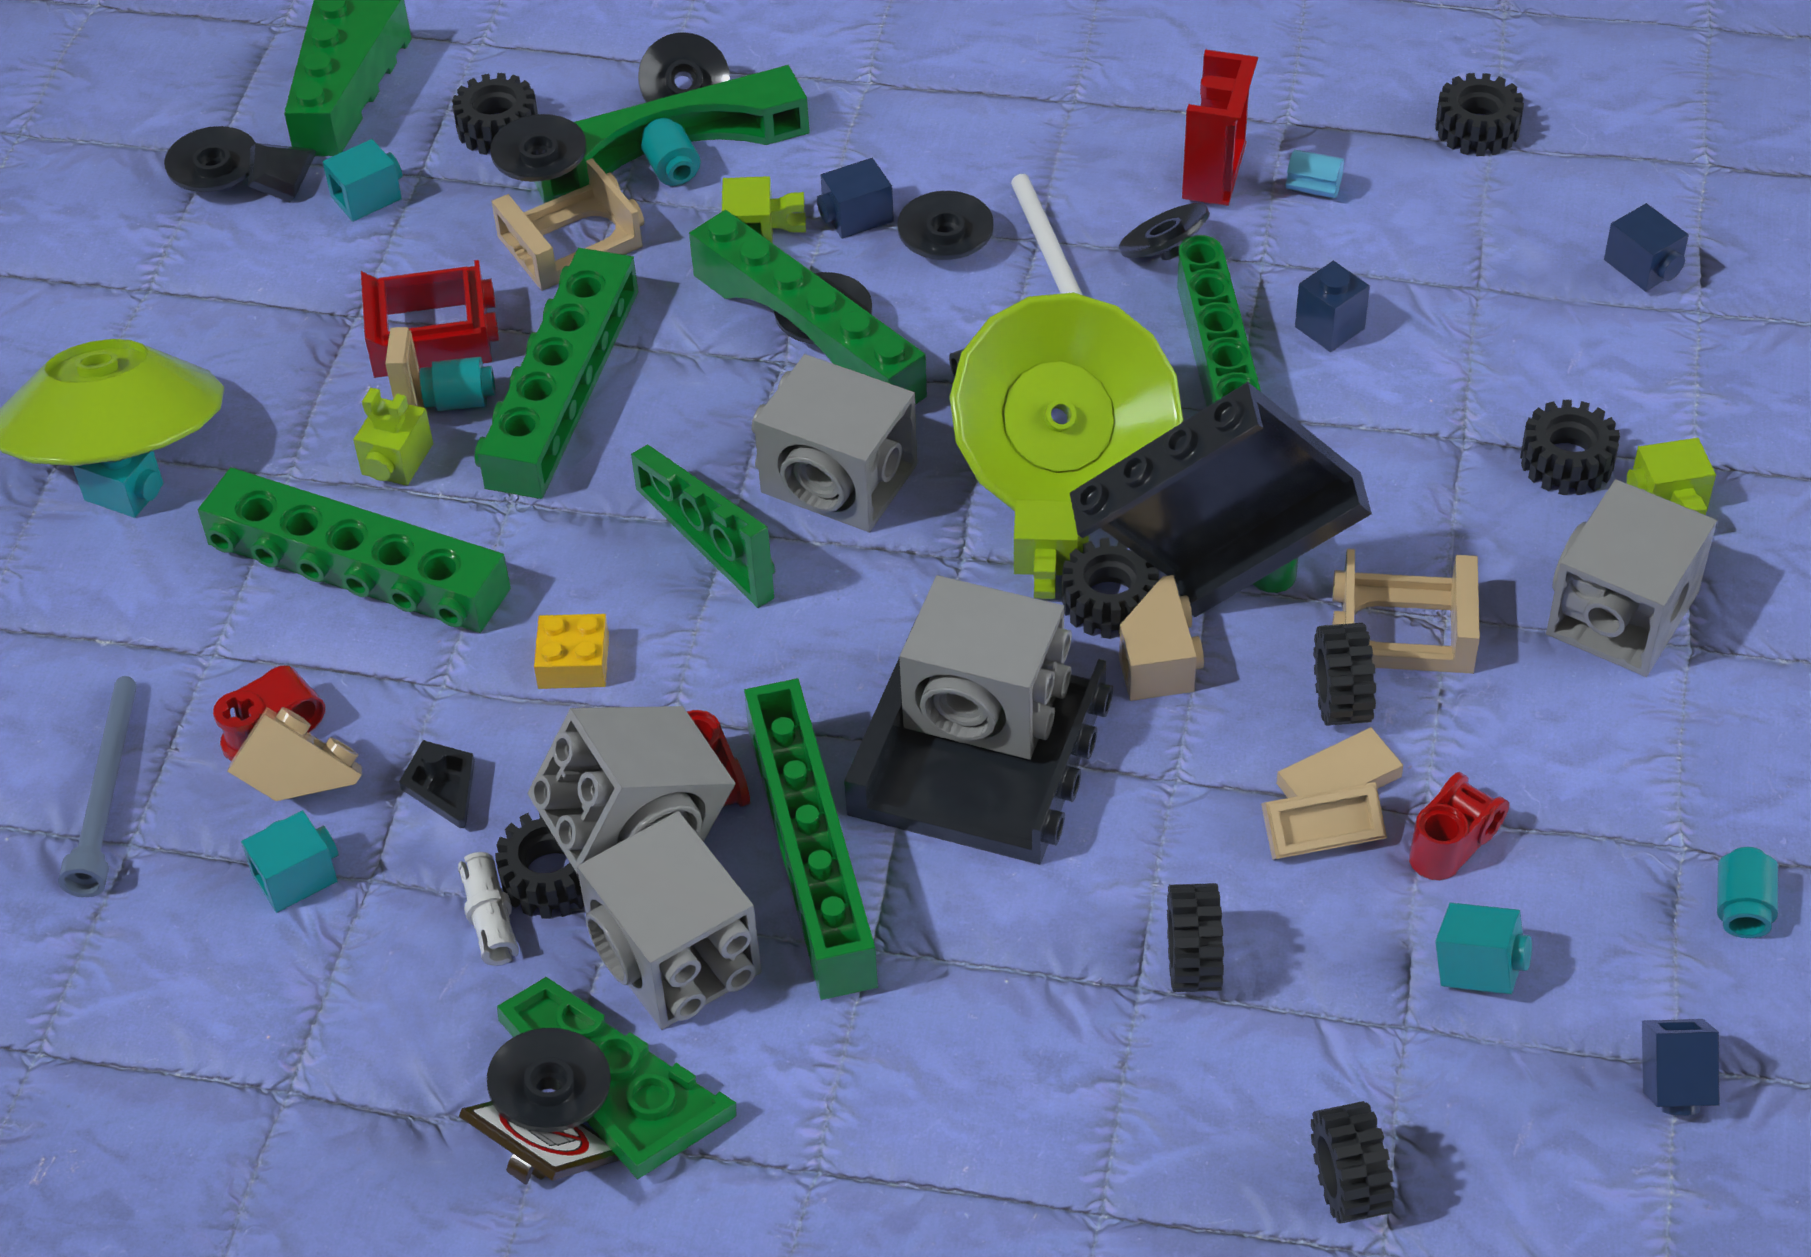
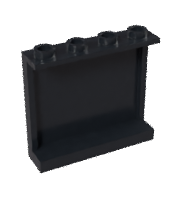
[1070,382,1372,617]
[844,616,1113,865]

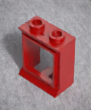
[1182,49,1259,206]
[361,260,499,378]

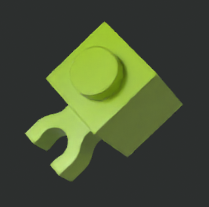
[722,176,806,243]
[353,388,434,486]
[1627,438,1716,515]
[1014,500,1089,599]

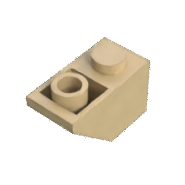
[1119,575,1204,701]
[227,707,362,801]

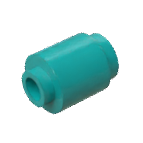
[641,118,701,186]
[420,357,495,412]
[1717,847,1778,938]

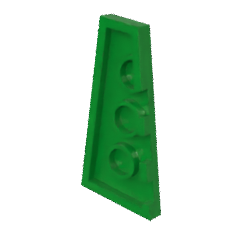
[631,444,775,608]
[497,977,737,1180]

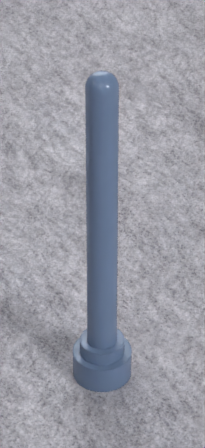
[58,676,136,897]

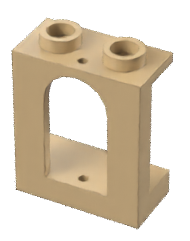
[491,158,644,291]
[1332,549,1480,674]

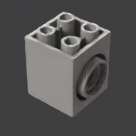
[751,354,917,533]
[1546,479,1717,677]
[899,575,1072,760]
[527,706,736,874]
[577,811,762,1030]

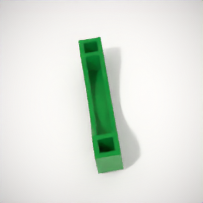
[534,64,810,203]
[689,209,927,405]

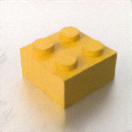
[534,614,609,689]

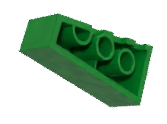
[284,0,412,156]

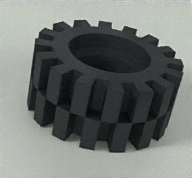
[452,73,538,155]
[1435,73,1524,156]
[1520,400,1620,495]
[1062,538,1159,639]
[1313,622,1376,726]
[495,813,584,919]
[1167,883,1224,992]
[1310,1101,1394,1224]

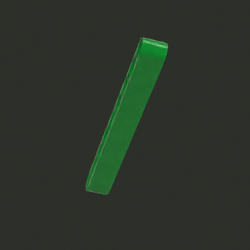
[1177,235,1298,593]

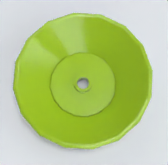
[950,292,1183,511]
[0,339,224,466]

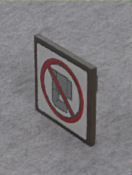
[459,1101,620,1185]

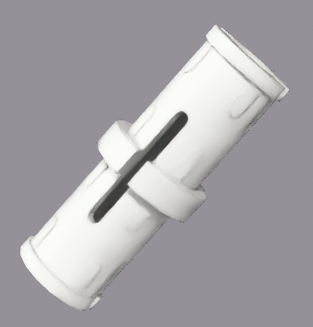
[458,852,519,966]

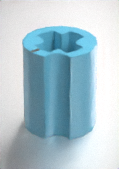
[1285,149,1344,198]

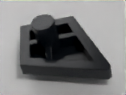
[248,143,316,203]
[399,740,475,828]

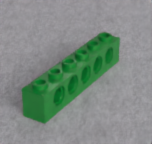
[475,247,638,499]
[197,467,511,633]
[744,678,878,1001]

